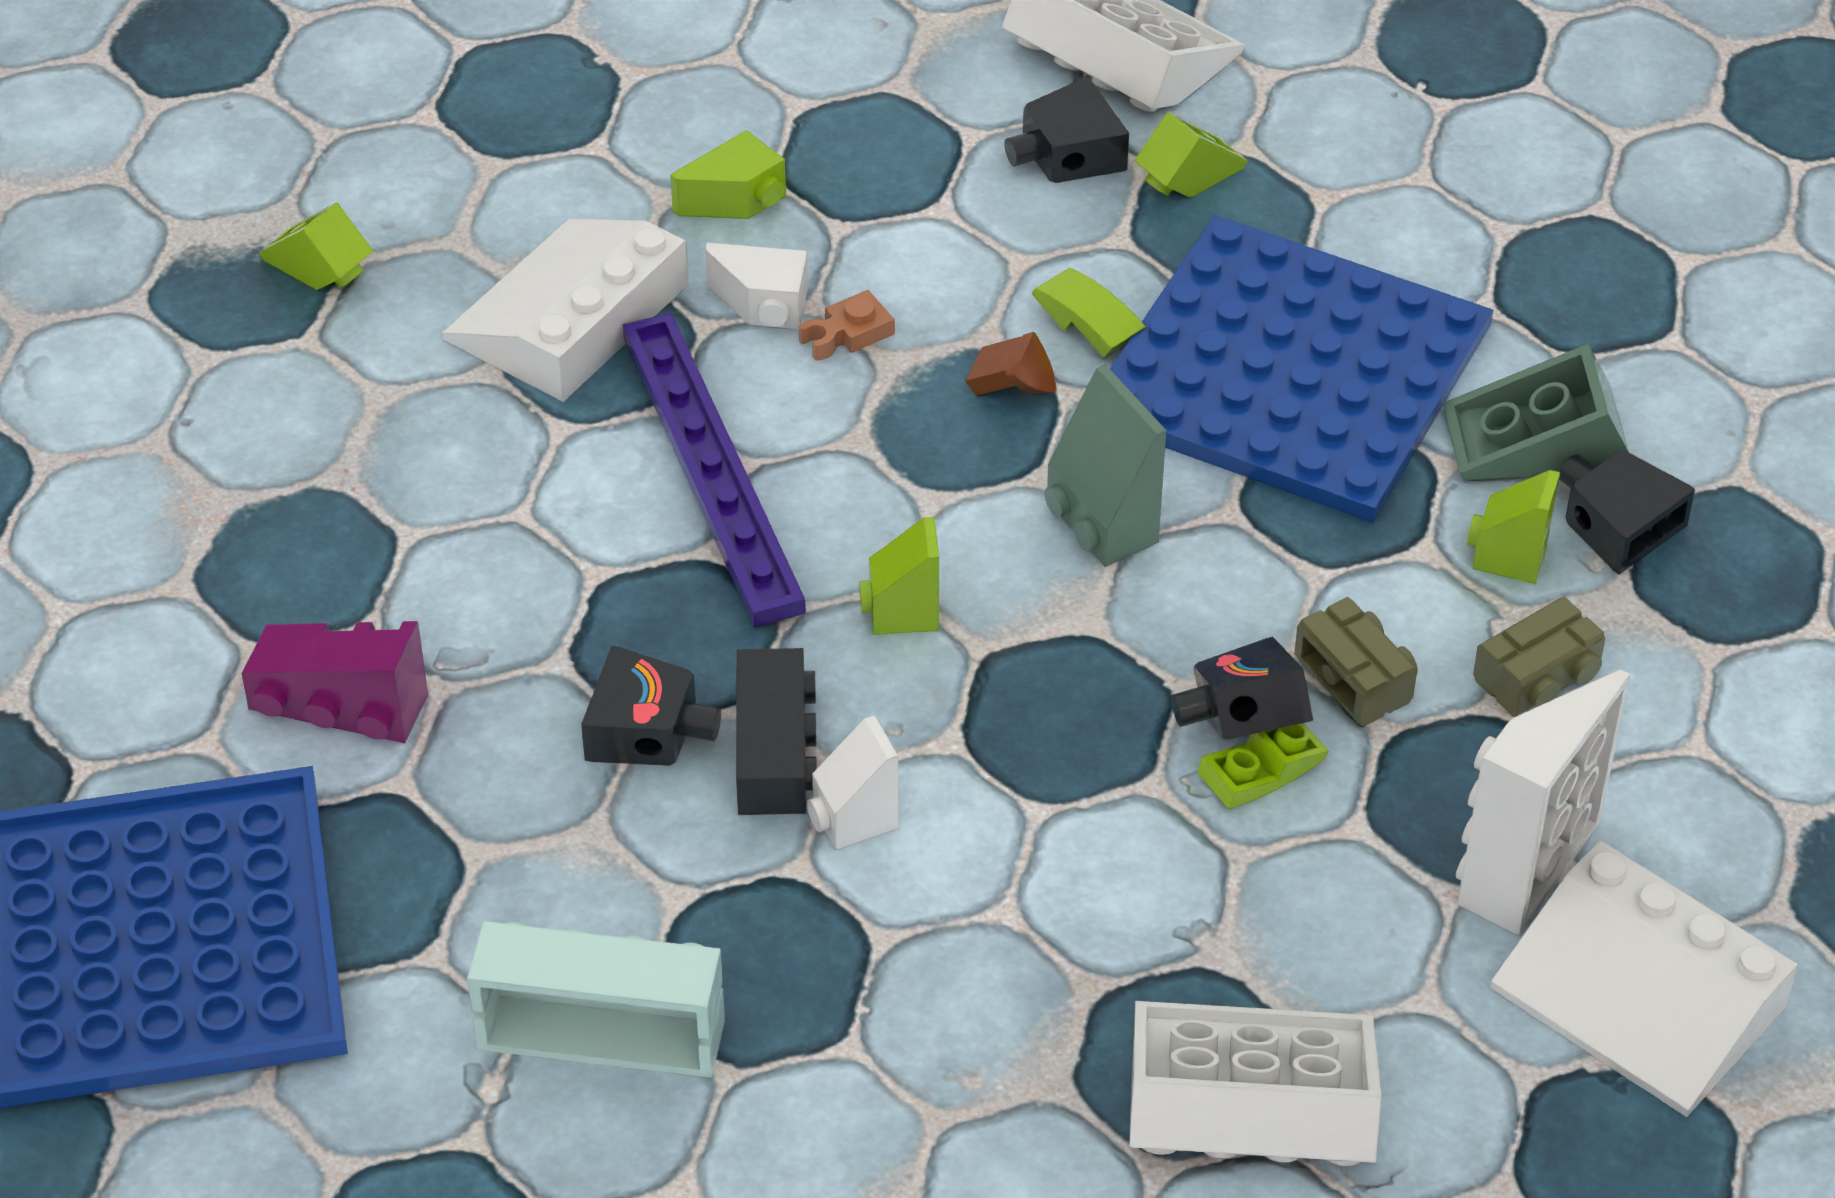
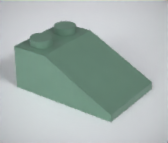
[1443,343,1629,480]
[1044,364,1166,567]

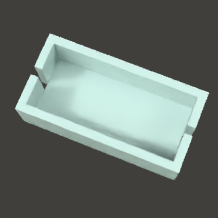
[467,921,725,1078]

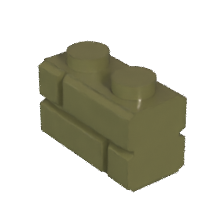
[1473,596,1606,717]
[1294,597,1418,727]

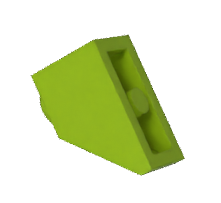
[1134,112,1248,198]
[670,130,786,219]
[258,202,373,290]
[1467,470,1560,584]
[859,517,939,635]

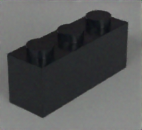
[736,648,817,815]

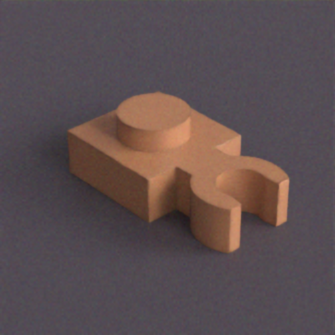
[799,290,895,361]

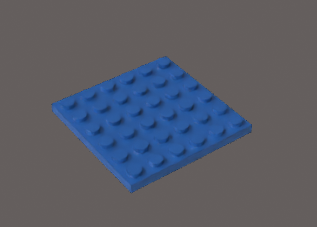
[1110,215,1494,523]
[0,766,348,1108]

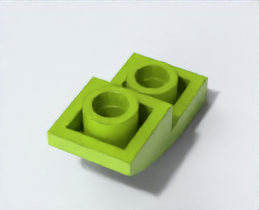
[1032,268,1146,359]
[1197,723,1329,809]

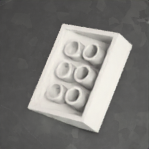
[1002,0,1245,112]
[442,218,688,402]
[1456,669,1631,936]
[1490,840,1798,1117]
[1129,1001,1382,1166]

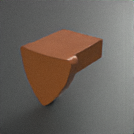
[965,332,1056,396]

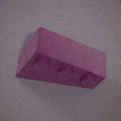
[241,621,428,743]

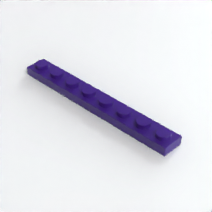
[623,312,806,628]

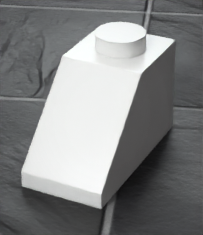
[705,242,808,330]
[807,715,899,850]

